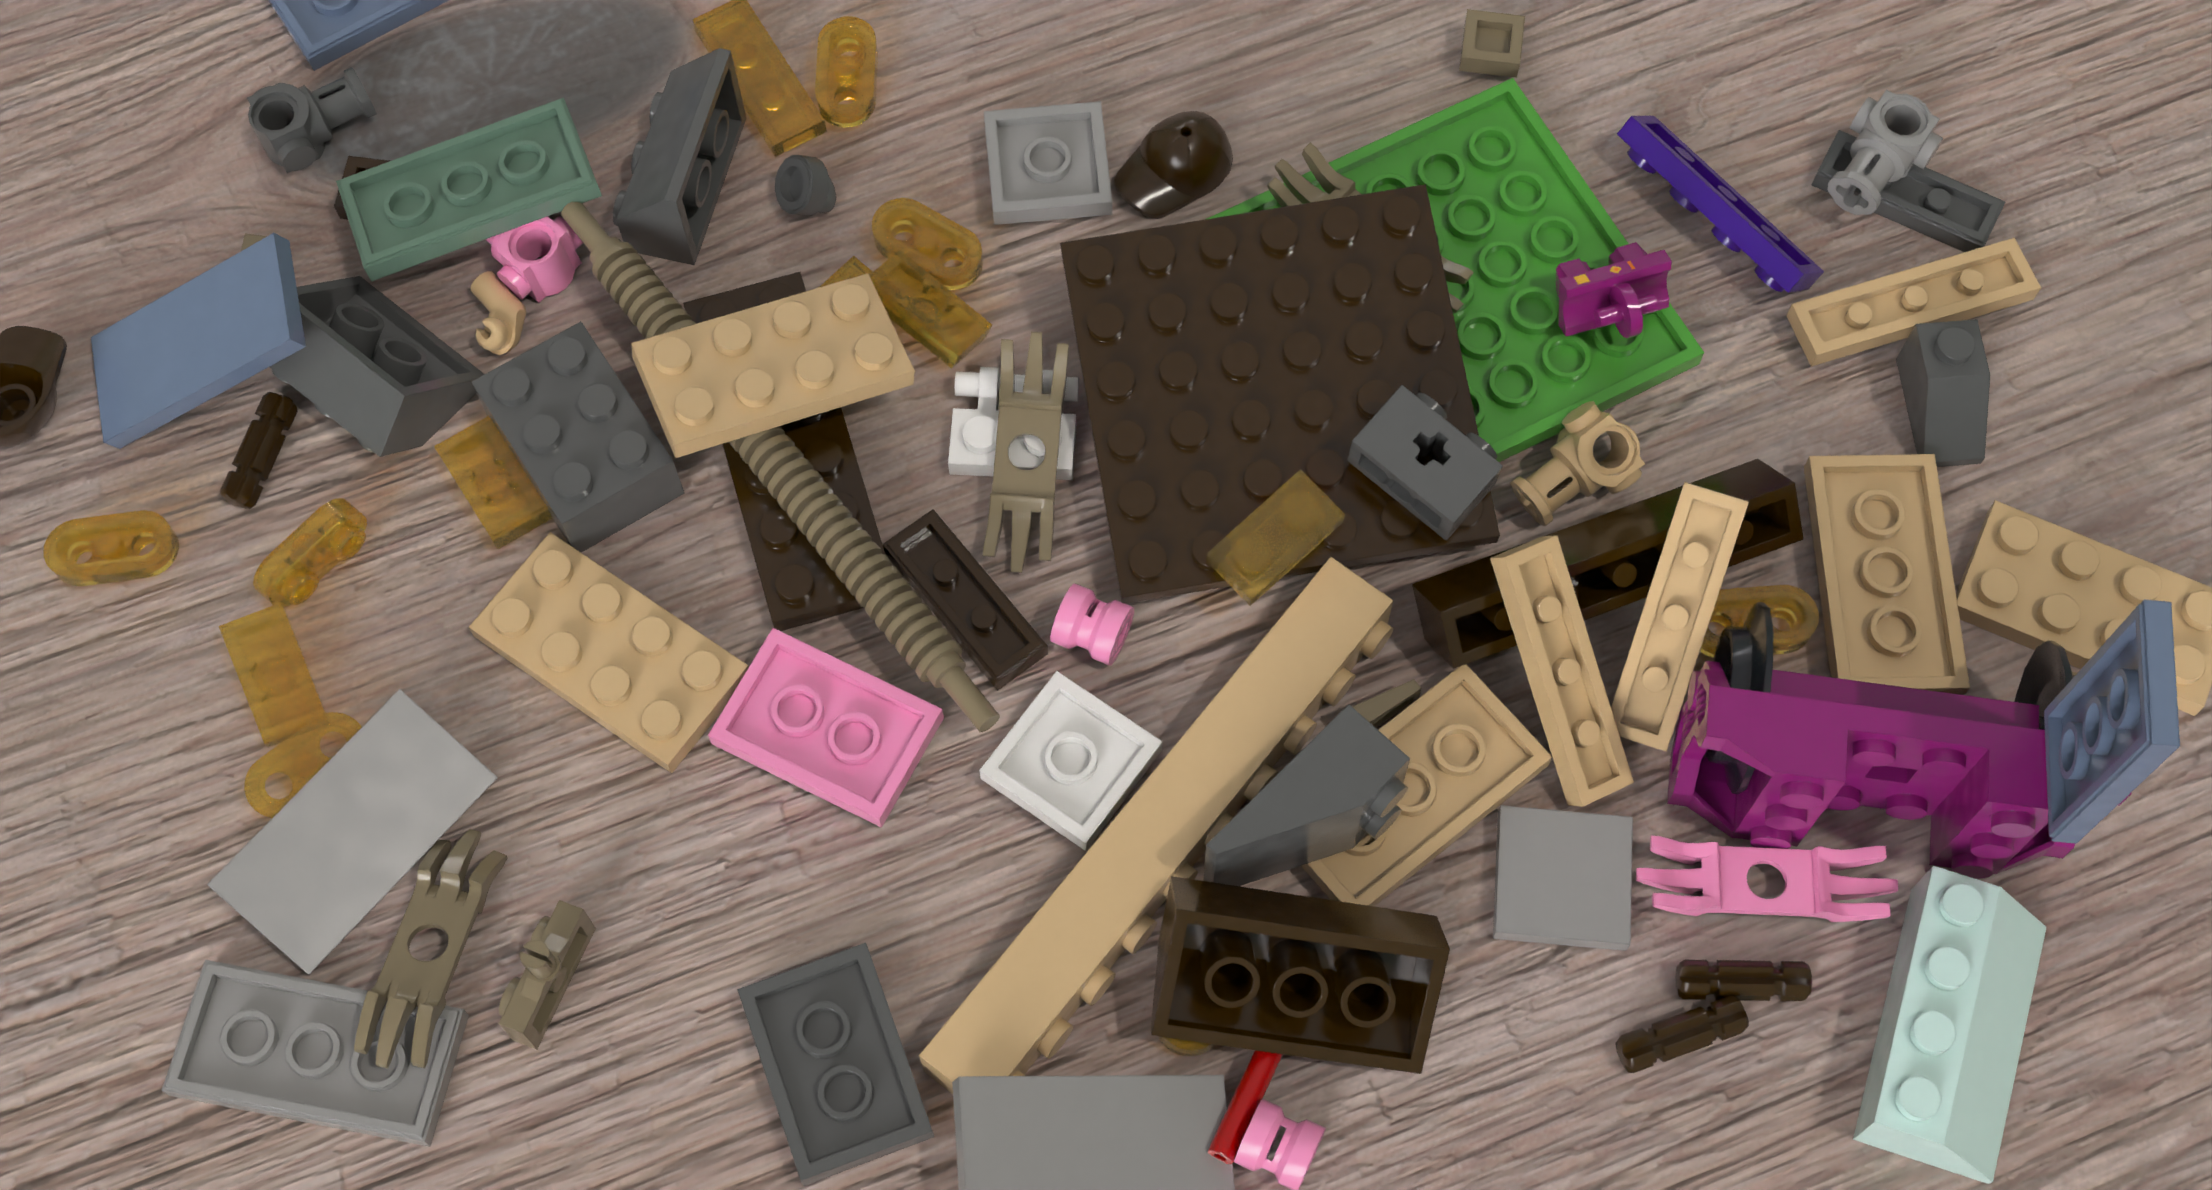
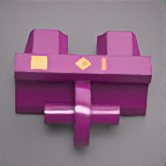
[1556,242,1672,338]

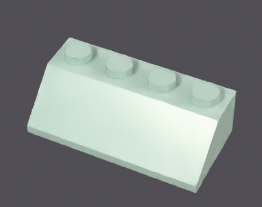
[1853,866,2047,1184]

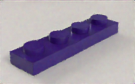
[1617,116,1824,293]

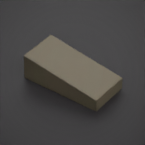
[1353,679,1421,729]

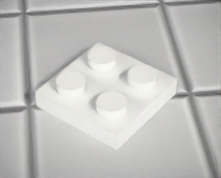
[979,671,1163,851]

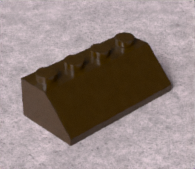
[1151,876,1450,1074]

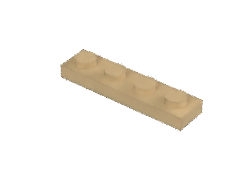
[1786,238,2041,367]
[1611,482,1749,752]
[1490,535,1634,807]

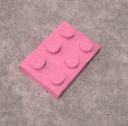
[708,628,944,828]

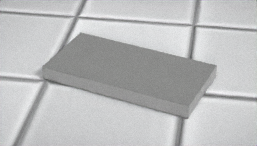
[207,689,498,975]
[162,960,469,1147]
[952,1075,1235,1190]

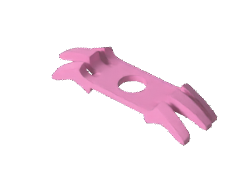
[1636,836,1898,922]

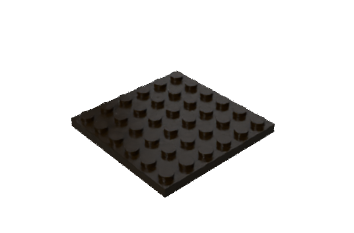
[1060,184,1500,604]

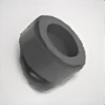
[775,155,837,216]

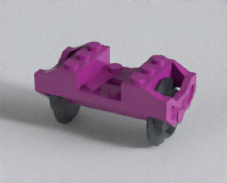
[1667,602,2132,879]

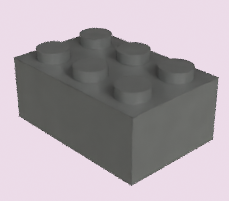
[471,321,684,553]

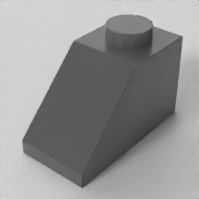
[1896,319,1990,467]

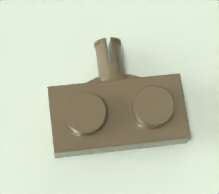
[498,900,596,1050]

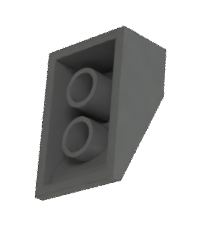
[1203,704,1410,886]

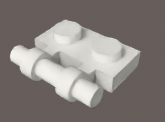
[948,367,1079,480]

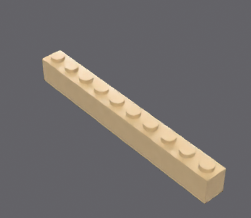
[919,557,1394,1094]

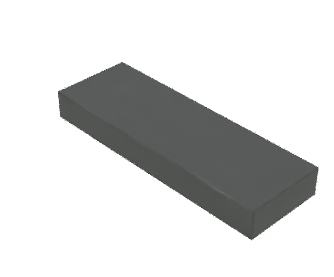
[1812,130,2005,252]

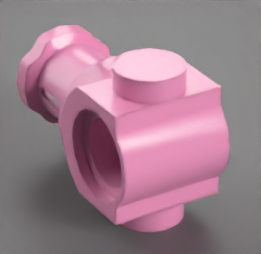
[485,216,583,303]

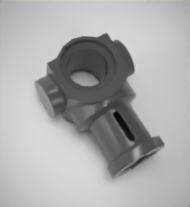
[247,67,377,174]

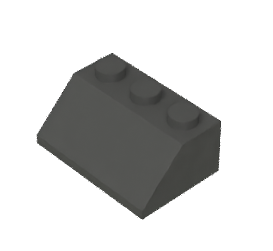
[613,48,746,265]
[269,276,485,457]

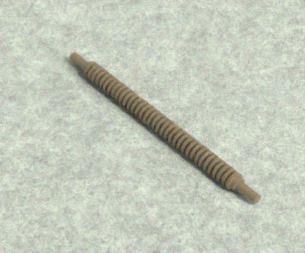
[561,202,1000,732]

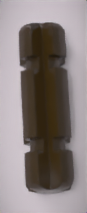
[220,392,298,509]
[1675,959,1812,1001]
[1615,996,1749,1073]

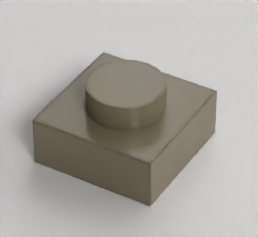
[1459,9,1525,78]

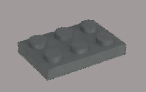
[737,943,934,1186]

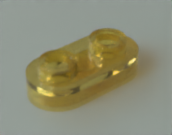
[815,16,878,128]
[872,198,983,290]
[253,498,367,608]
[43,510,179,586]
[1700,585,1819,658]
[244,712,362,818]

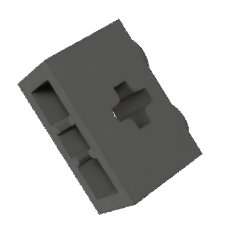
[1347,385,1503,541]

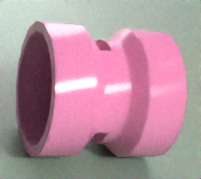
[1050,583,1134,666]
[1234,1098,1326,1190]

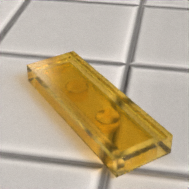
[692,0,827,157]

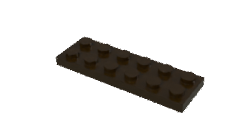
[683,272,885,631]

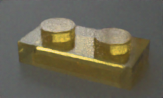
[1206,469,1345,606]

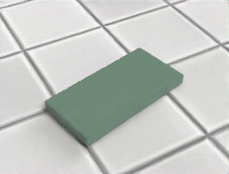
[336,98,602,282]

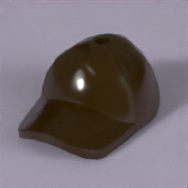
[1114,111,1233,219]
[0,326,67,447]

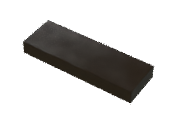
[883,509,1048,691]

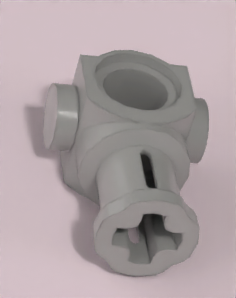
[1827,89,1943,215]

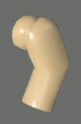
[470,271,526,355]

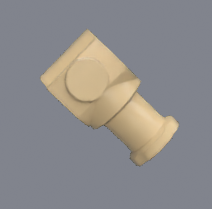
[1510,401,1645,527]

